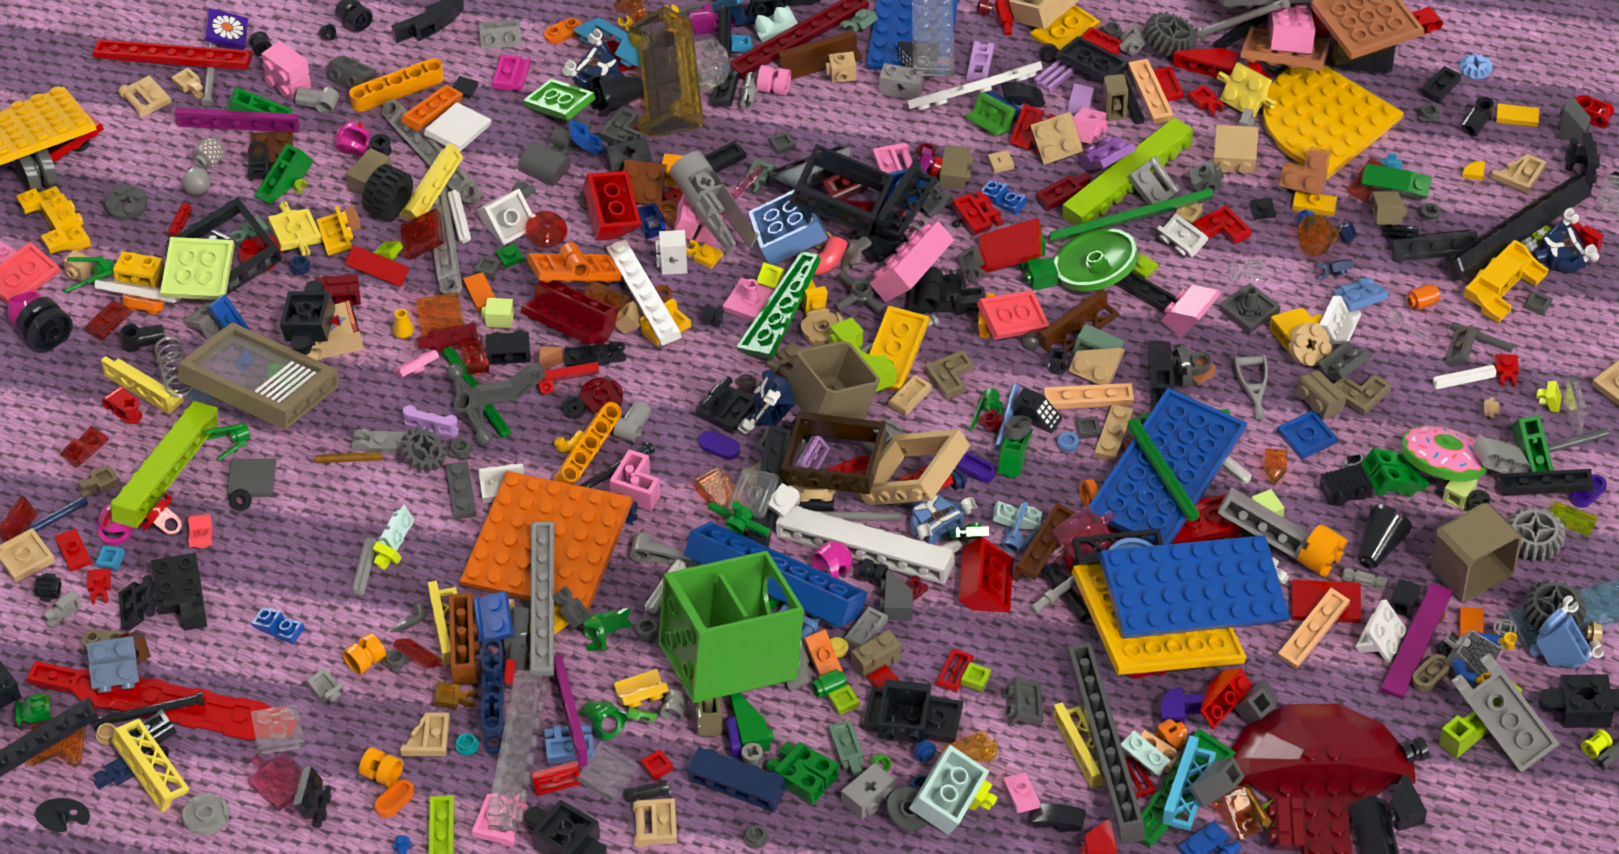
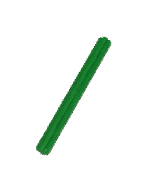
[443,346,511,438]
[1127,418,1199,522]

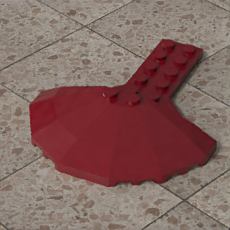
[1232,703,1416,854]

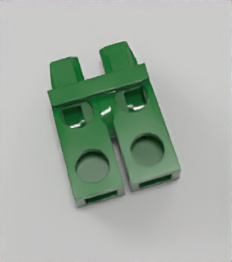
[1361,448,1429,497]
[766,742,839,806]

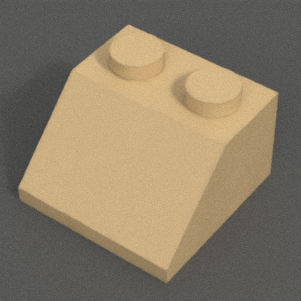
[1214,125,1258,174]

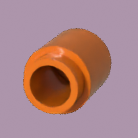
[1406,284,1440,311]

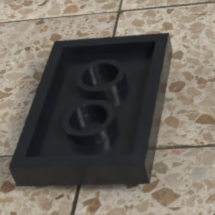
[1056,36,1129,83]

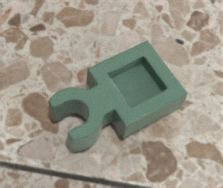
[743,159,775,195]
[230,216,270,246]

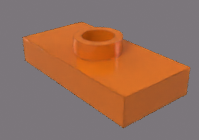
[803,629,843,676]

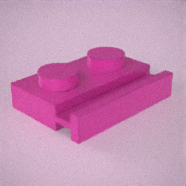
[492,54,531,92]

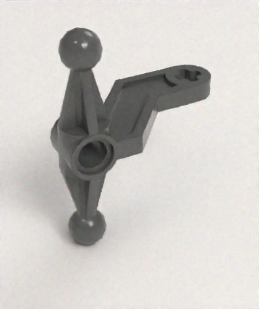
[447,363,545,446]

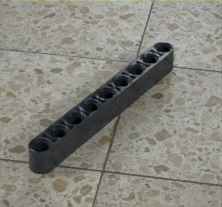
[1445,174,1592,280]

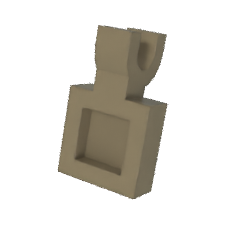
[78,464,120,498]

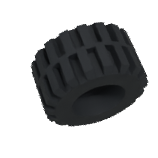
[362,164,413,222]

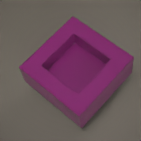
[918,147,934,173]

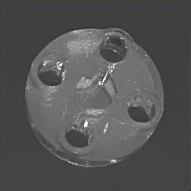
[671,38,731,93]

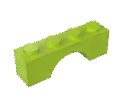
[828,317,897,392]
[1439,682,1522,759]

